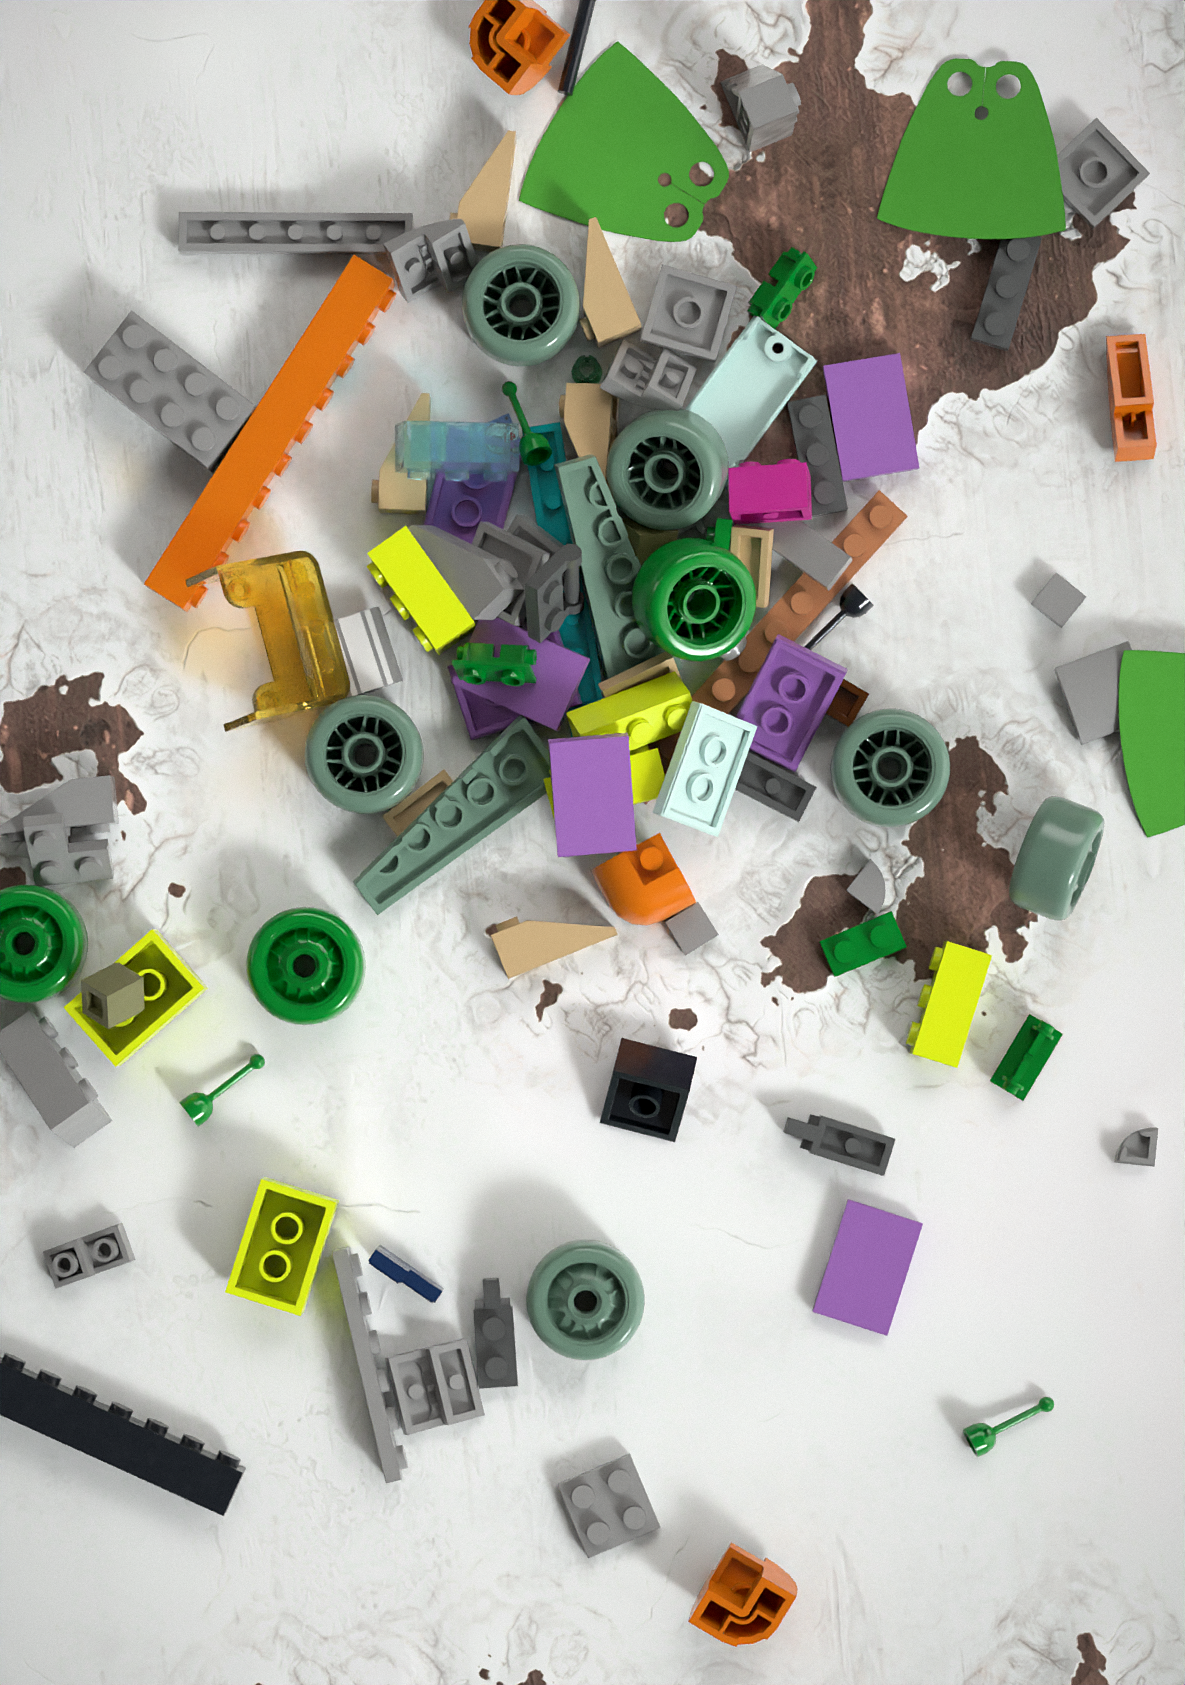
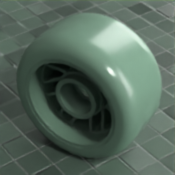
[462,244,580,366]
[606,408,729,531]
[304,695,424,814]
[830,708,950,828]
[1009,796,1105,921]
[526,1240,645,1360]

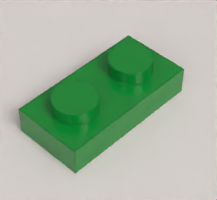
[819,911,907,977]

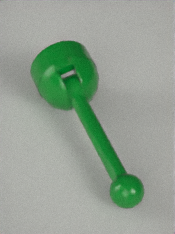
[502,381,552,466]
[179,1054,265,1127]
[963,1397,1054,1458]

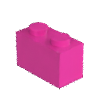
[728,459,812,525]

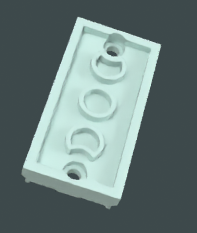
[685,316,817,487]

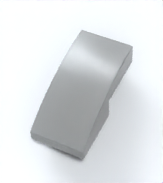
[43,1223,136,1289]

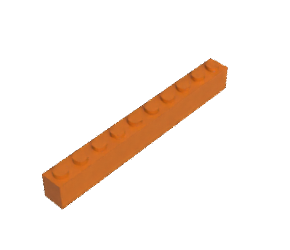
[144,255,397,612]

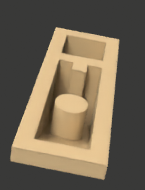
[449,130,516,252]
[579,217,641,348]
[559,383,619,488]
[371,393,431,515]
[491,916,618,979]

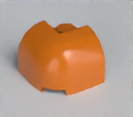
[468,0,570,96]
[590,833,696,926]
[688,1542,798,1647]

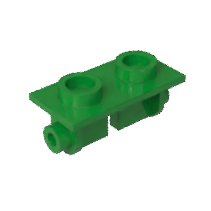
[747,247,818,329]
[452,642,537,686]
[990,1014,1063,1101]

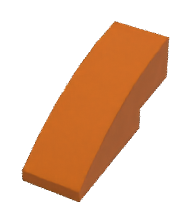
[1106,334,1157,462]

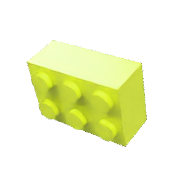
[367,526,476,655]
[63,929,208,1067]
[225,1177,339,1316]

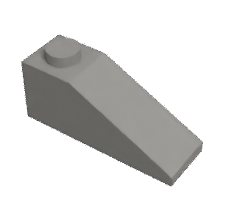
[409,524,525,620]

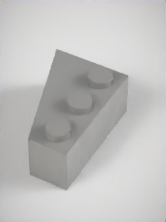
[720,64,801,153]
[0,1010,113,1148]

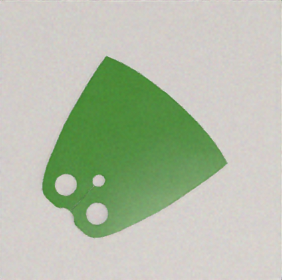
[519,41,729,242]
[877,58,1066,239]
[1118,650,1185,838]

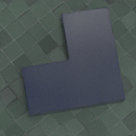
[368,1245,444,1303]

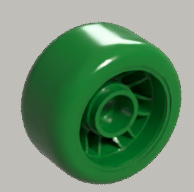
[632,538,756,661]
[0,885,88,1003]
[246,907,366,1025]

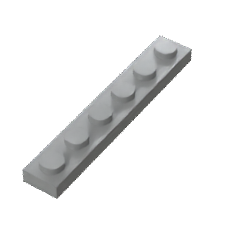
[178,212,413,254]
[332,1246,408,1483]

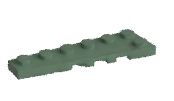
[554,454,683,680]
[353,715,551,915]

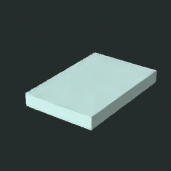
[652,701,757,837]

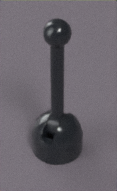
[804,583,874,650]

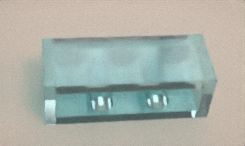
[395,421,519,481]

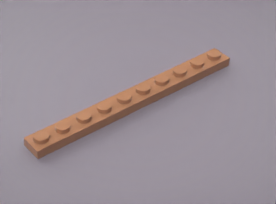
[643,490,908,805]

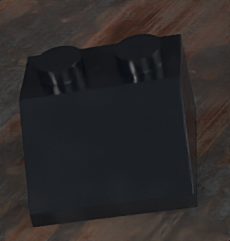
[599,1038,697,1142]

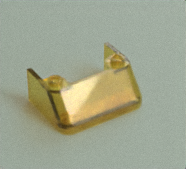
[185,550,350,732]

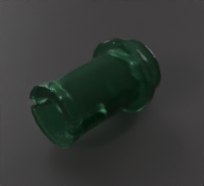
[571,355,602,384]

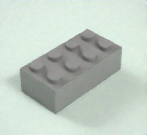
[84,310,256,473]

